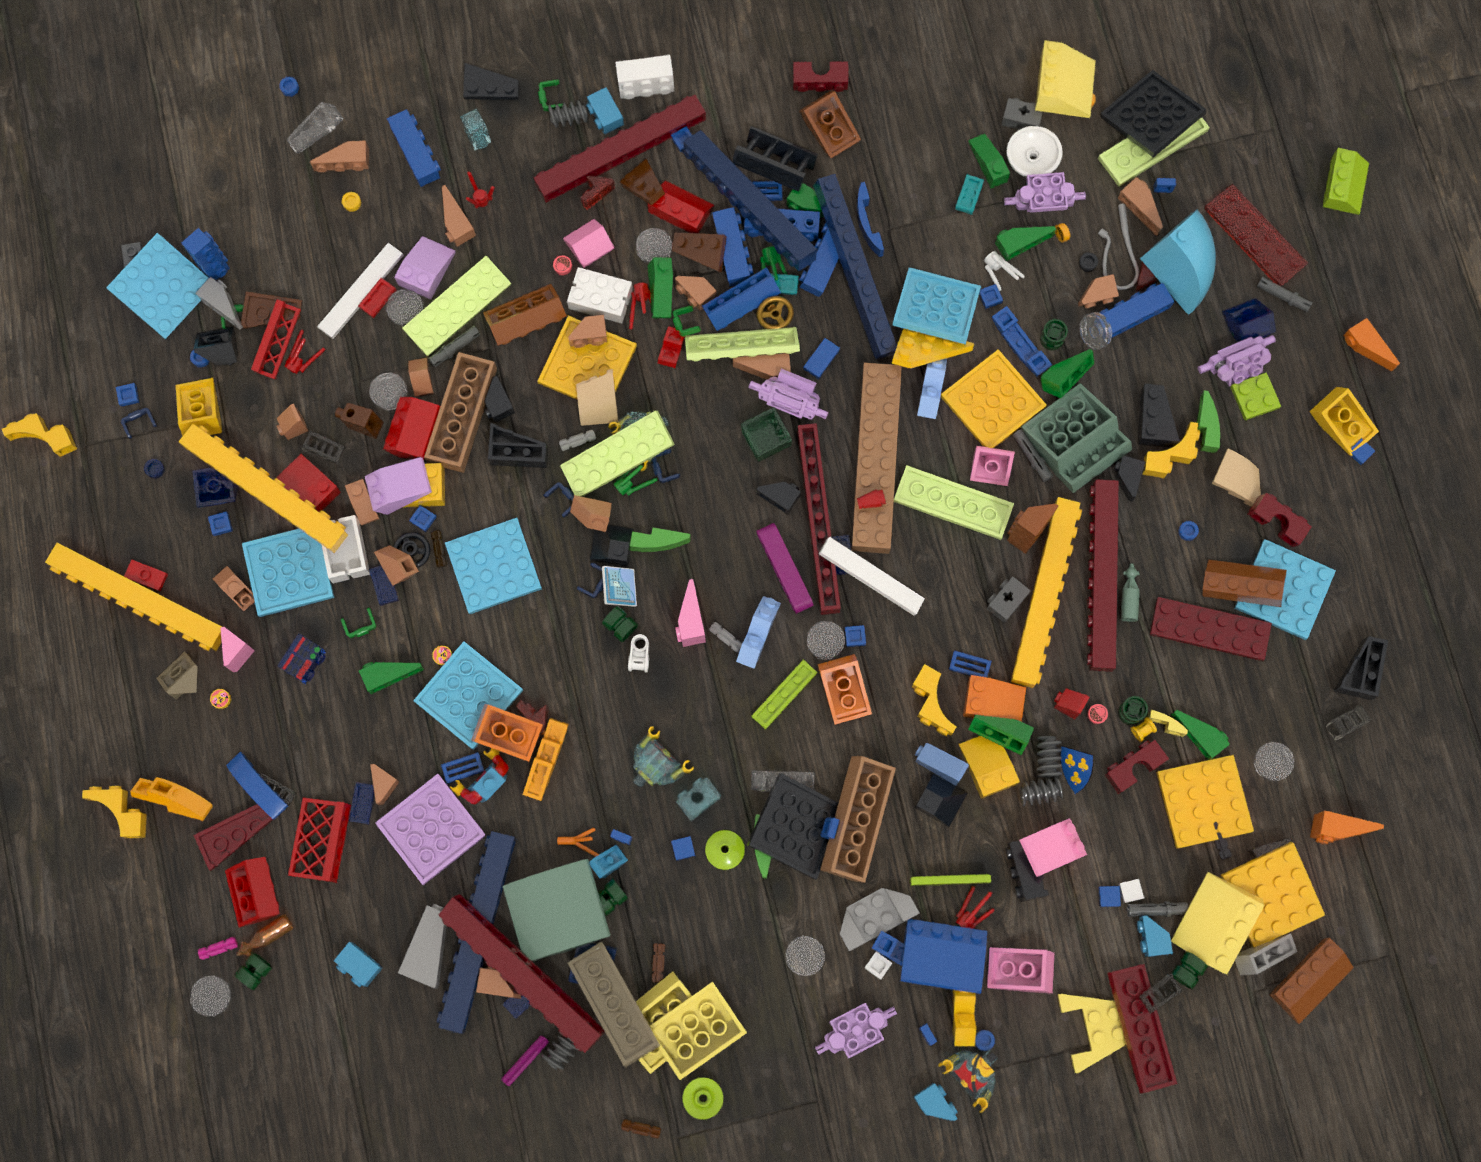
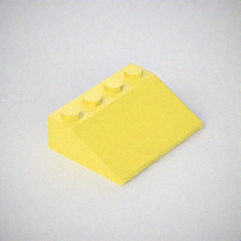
[1035,41,1095,118]
[1171,872,1265,975]
[636,972,692,1074]
[650,982,747,1080]

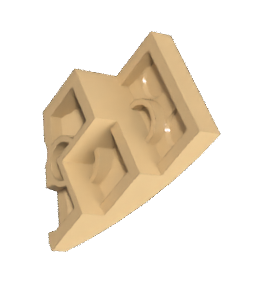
[576,369,618,426]
[1212,449,1261,507]

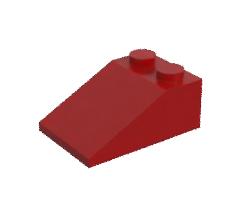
[274,454,341,512]

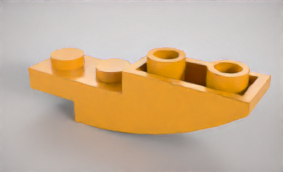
[130,777,213,821]

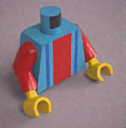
[450,748,509,804]

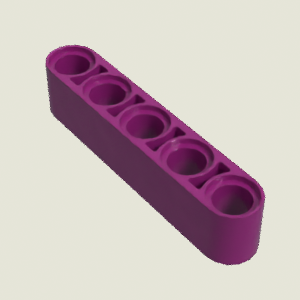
[756,523,814,614]

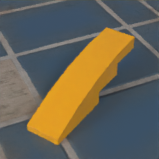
[523,718,569,801]

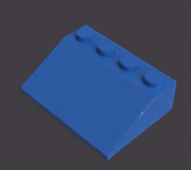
[900,919,987,994]

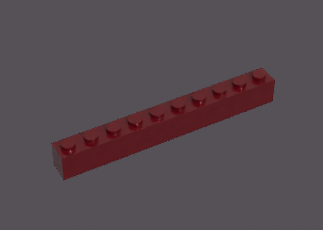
[534,95,706,202]
[797,423,841,615]
[1086,480,1119,672]
[438,894,605,1053]

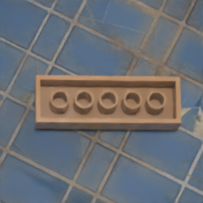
[424,352,497,473]
[821,756,896,883]

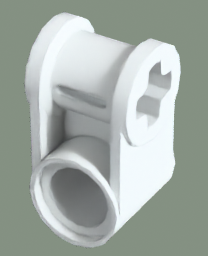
[628,634,649,673]

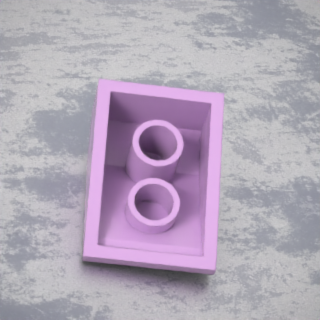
[395,236,456,299]
[365,457,432,515]

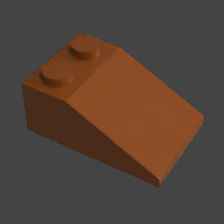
[799,91,861,159]

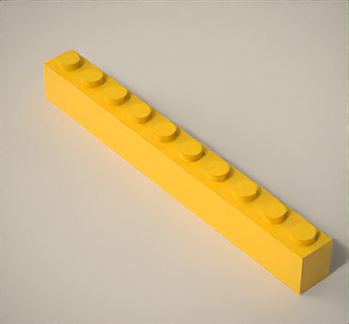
[178,424,348,553]
[1011,497,1082,688]
[45,543,222,651]

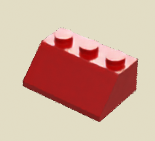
[648,181,714,234]
[383,397,441,459]
[225,857,280,928]

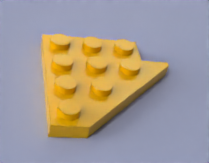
[892,328,974,368]

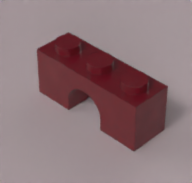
[793,62,848,92]
[1247,493,1312,547]
[1105,740,1169,794]

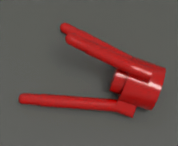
[466,172,494,208]
[629,283,651,329]
[284,330,325,374]
[955,886,994,929]

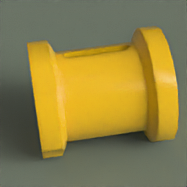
[1131,717,1157,742]

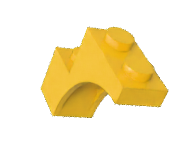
[1,413,77,457]
[1142,422,1200,478]
[912,664,956,736]
[82,786,146,838]
[953,990,976,1046]

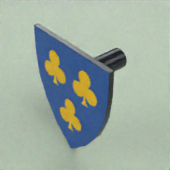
[1061,746,1094,794]

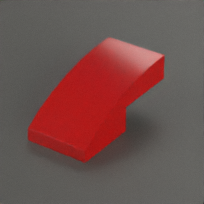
[658,326,685,368]

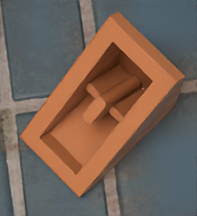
[408,358,434,397]
[371,764,399,805]

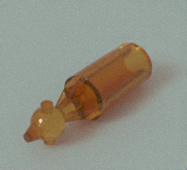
[237,914,294,957]

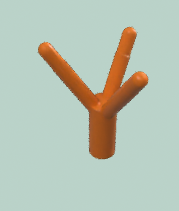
[557,828,599,857]

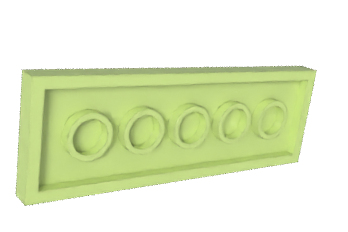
[1098,117,1210,187]
[402,256,511,357]
[685,327,800,361]
[560,411,675,497]
[894,465,1014,540]

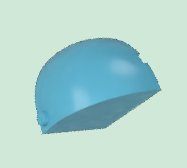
[1140,209,1216,315]

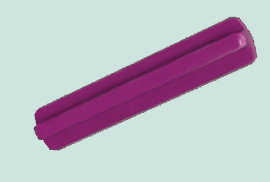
[502,1035,549,1086]

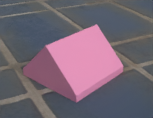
[563,219,614,268]
[970,446,1015,486]
[221,627,255,672]

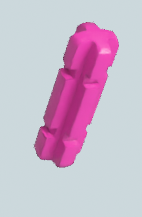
[198,937,238,960]

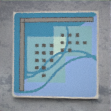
[602,566,637,607]

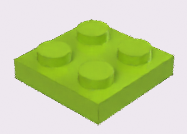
[1231,373,1281,420]

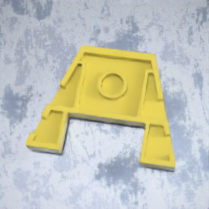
[1057,994,1126,1073]

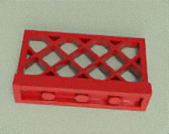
[288,798,351,883]

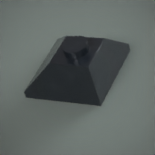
[194,326,238,366]
[590,525,634,566]
[915,774,968,827]

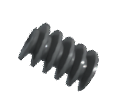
[548,100,588,128]
[1037,736,1062,778]
[1020,777,1063,807]
[542,1036,579,1071]

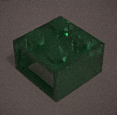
[741,407,792,462]

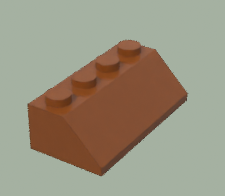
[483,284,566,345]
[1007,504,1059,554]
[1202,560,1287,607]
[1269,938,1353,1024]

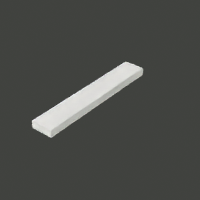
[317,243,403,339]
[819,537,925,615]

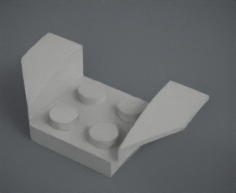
[840,888,919,951]

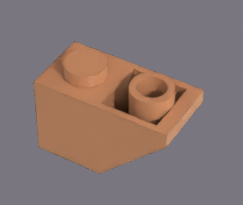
[1078,274,1119,309]
[675,276,717,311]
[568,315,607,348]
[374,545,419,586]
[213,566,255,611]

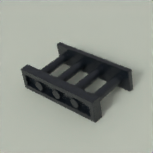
[732,126,818,192]

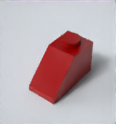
[1054,689,1090,719]

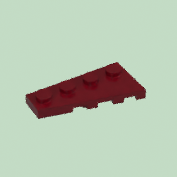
[194,804,274,871]

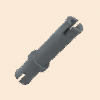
[1257,277,1313,313]
[428,326,480,368]
[1012,429,1053,482]
[1127,901,1188,917]

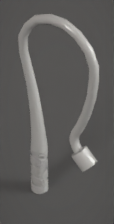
[1098,204,1140,290]

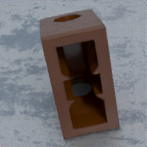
[335,403,384,439]

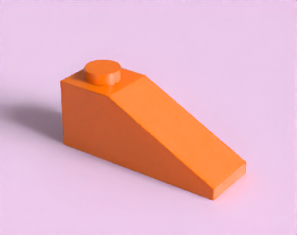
[1343,318,1400,371]

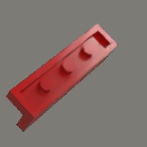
[251,299,301,380]

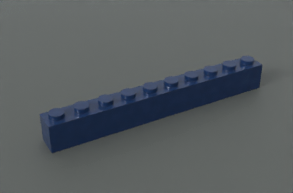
[683,130,817,271]
[813,174,897,360]
[437,831,516,1034]

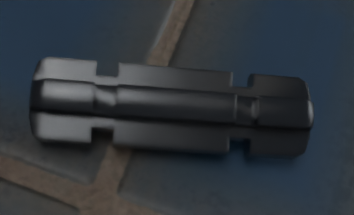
[1213,822,1232,859]

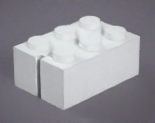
[616,55,674,99]
[567,267,633,323]
[322,515,370,583]

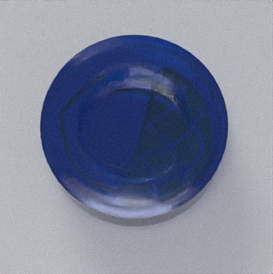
[144,459,165,479]

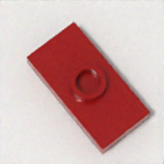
[358,278,396,318]
[124,560,168,592]

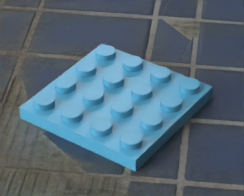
[106,233,209,339]
[892,267,981,344]
[445,518,542,615]
[242,529,334,617]
[1234,539,1336,640]
[413,641,523,750]

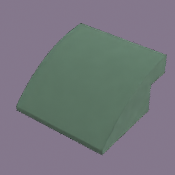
[1021,383,1132,493]
[503,859,611,962]

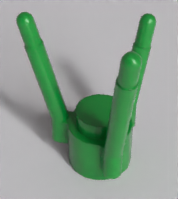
[760,247,788,281]
[613,465,658,496]

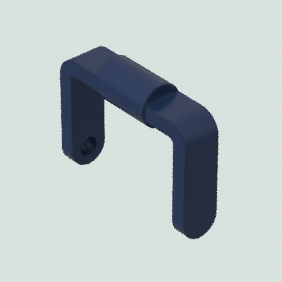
[121,408,157,439]
[651,449,680,483]
[544,483,574,518]
[577,563,604,598]

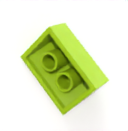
[1323,148,1369,215]

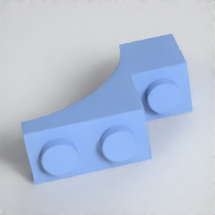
[917,358,947,419]
[736,596,781,668]

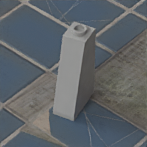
[398,904,447,989]

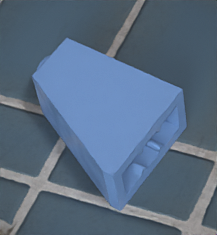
[915,743,969,786]

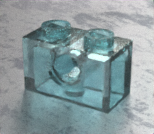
[460,109,491,150]
[676,777,721,822]

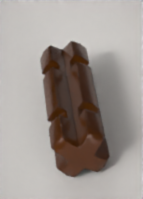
[651,943,665,983]
[621,1119,661,1138]

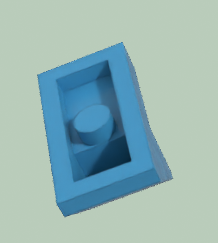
[589,845,628,879]

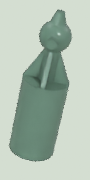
[1121,564,1140,622]

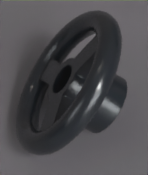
[393,532,430,568]

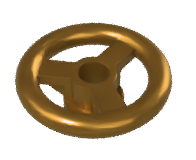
[757,296,794,329]

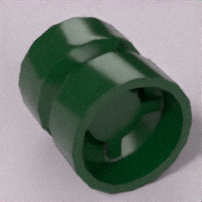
[1040,319,1068,351]
[602,606,638,642]
[1118,696,1148,725]
[598,879,629,916]
[1171,951,1208,990]
[234,952,273,990]

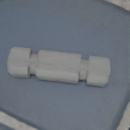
[559,430,596,451]
[709,622,742,652]

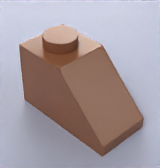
[277,404,309,440]
[345,479,379,526]
[570,495,612,532]
[476,966,521,999]

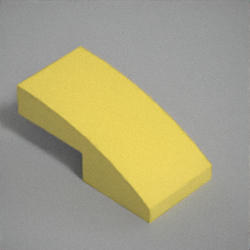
[1147,710,1188,737]

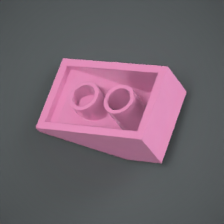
[675,579,706,647]
[1020,819,1087,877]
[987,948,1054,993]

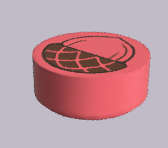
[553,256,572,275]
[1087,704,1108,724]

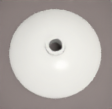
[1007,126,1062,177]

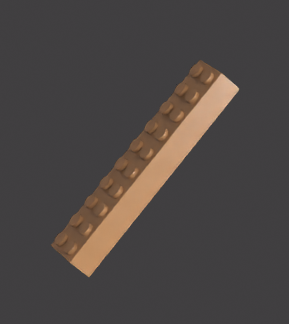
[851,363,902,554]

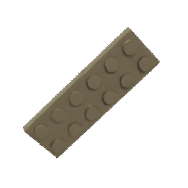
[568,942,661,1067]

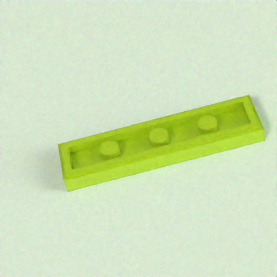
[751,660,818,730]
[910,874,991,886]

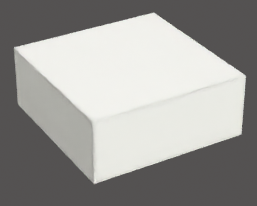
[1118,879,1144,903]
[865,952,892,980]

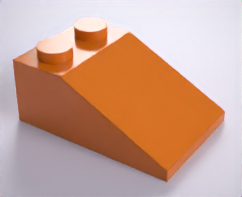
[818,654,872,725]
[963,675,1026,722]
[471,704,543,761]
[1310,811,1384,844]

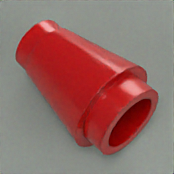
[857,489,886,509]

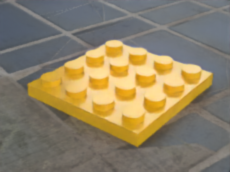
[538,316,637,400]
[940,350,1047,448]
[1156,755,1254,849]
[1220,842,1325,947]

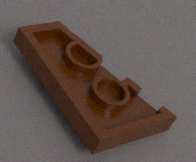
[619,159,665,205]
[672,233,727,273]
[241,292,303,329]

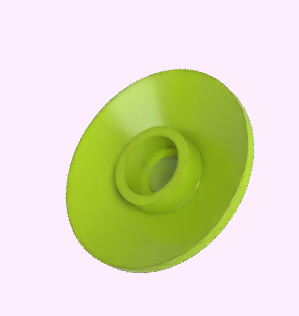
[705,830,745,870]
[683,1078,723,1119]

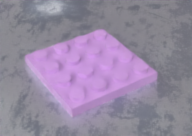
[375,774,486,885]

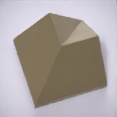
[156,651,198,699]

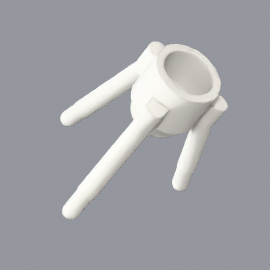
[984,251,1025,291]

